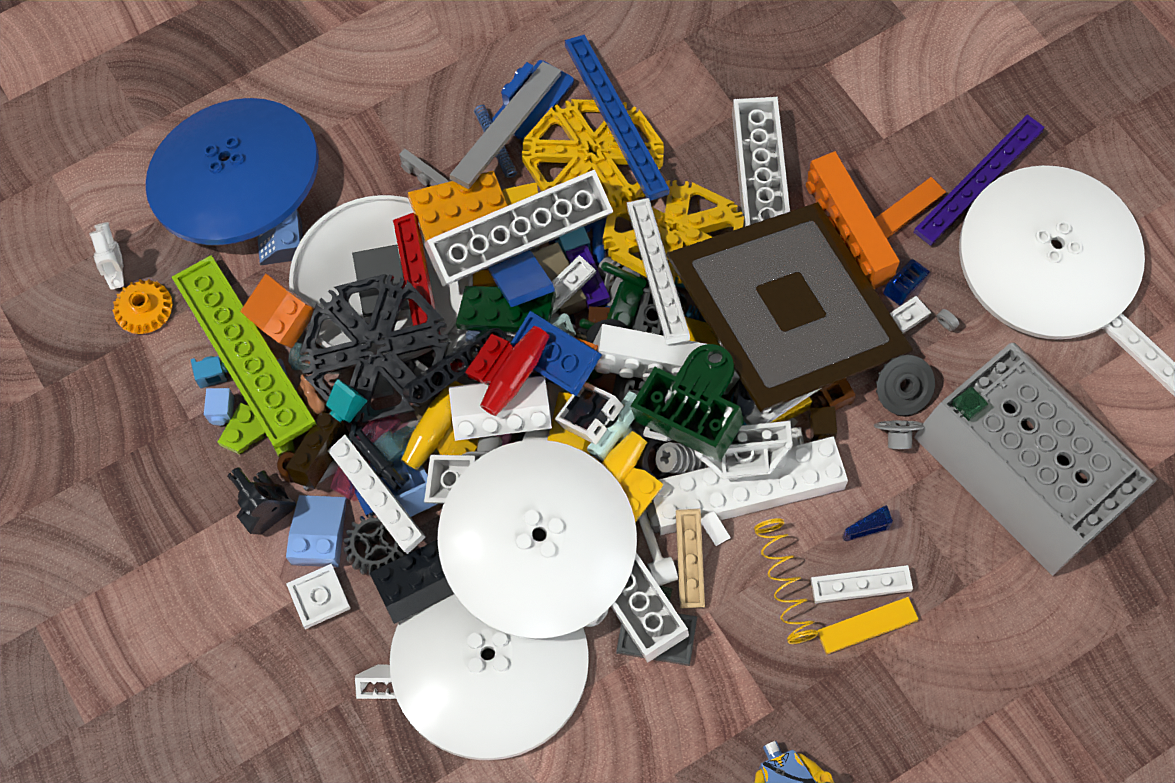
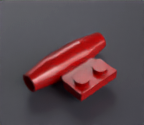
[465,326,549,416]

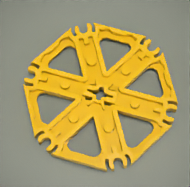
[522,99,664,208]
[603,180,744,284]

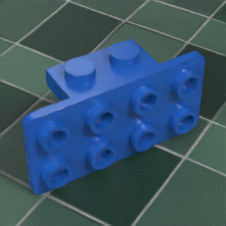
[492,60,574,142]

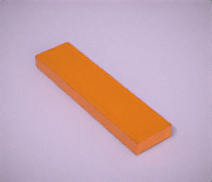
[875,177,946,238]

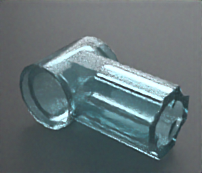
[374,426,415,462]

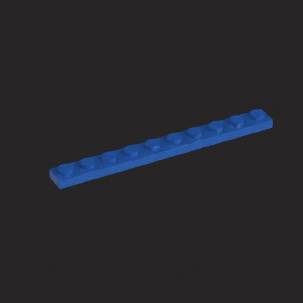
[565,34,669,201]

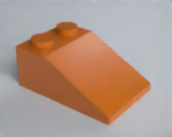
[240,273,314,348]

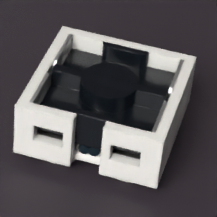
[555,382,624,445]

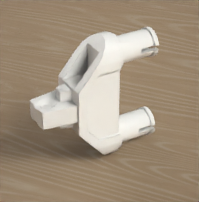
[89,222,125,289]

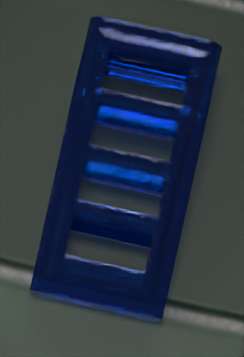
[883,259,930,306]
[842,505,893,542]

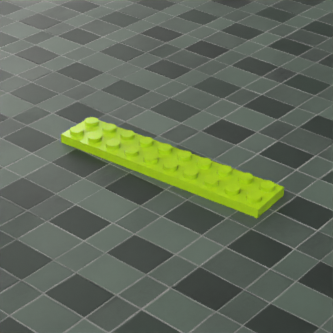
[172,255,317,449]

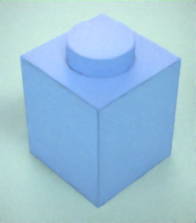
[204,388,235,426]

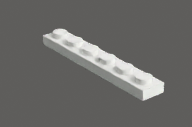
[327,435,426,554]

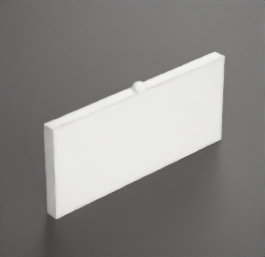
[701,510,731,546]

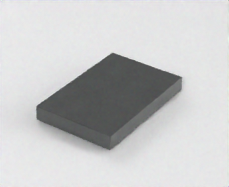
[352,244,409,317]
[616,613,697,666]

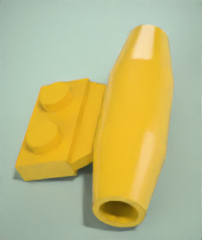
[401,380,479,470]
[601,431,664,523]

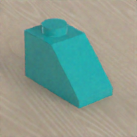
[326,379,368,423]

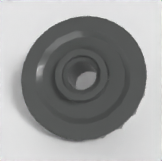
[876,355,935,416]

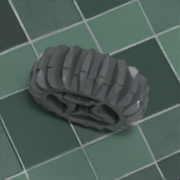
[343,513,406,577]

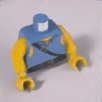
[754,741,834,783]

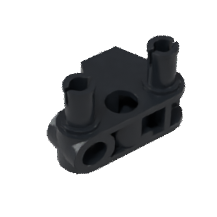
[227,467,296,535]

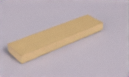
[676,508,705,608]

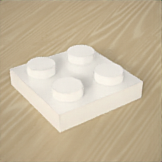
[286,564,351,629]

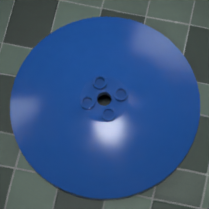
[146,98,319,245]

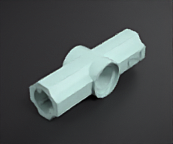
[587,391,637,461]

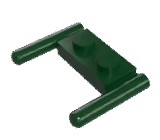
[579,262,647,330]

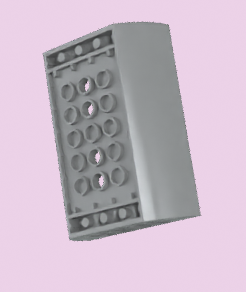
[914,343,1158,576]

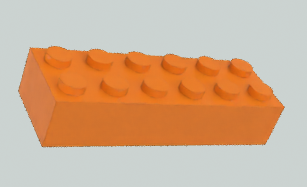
[806,151,900,289]

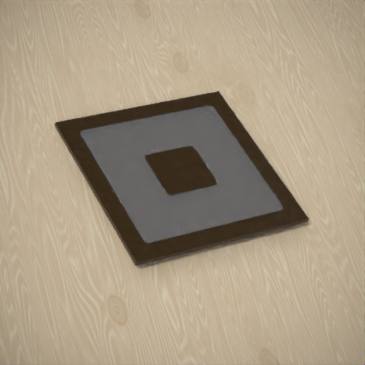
[666,202,913,412]

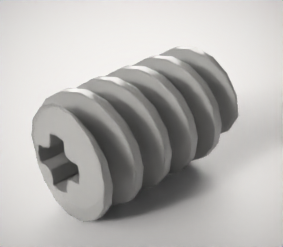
[656,442,707,474]

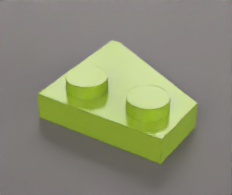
[217,403,265,455]

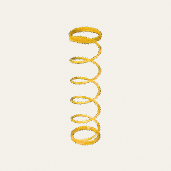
[754,518,818,644]

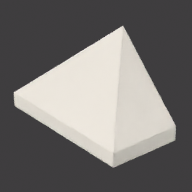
[355,664,396,699]

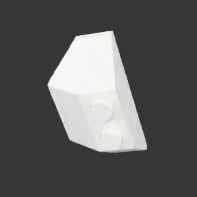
[694,421,793,479]

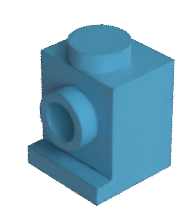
[190,356,228,389]

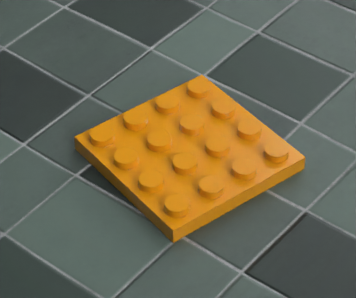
[408,171,507,271]

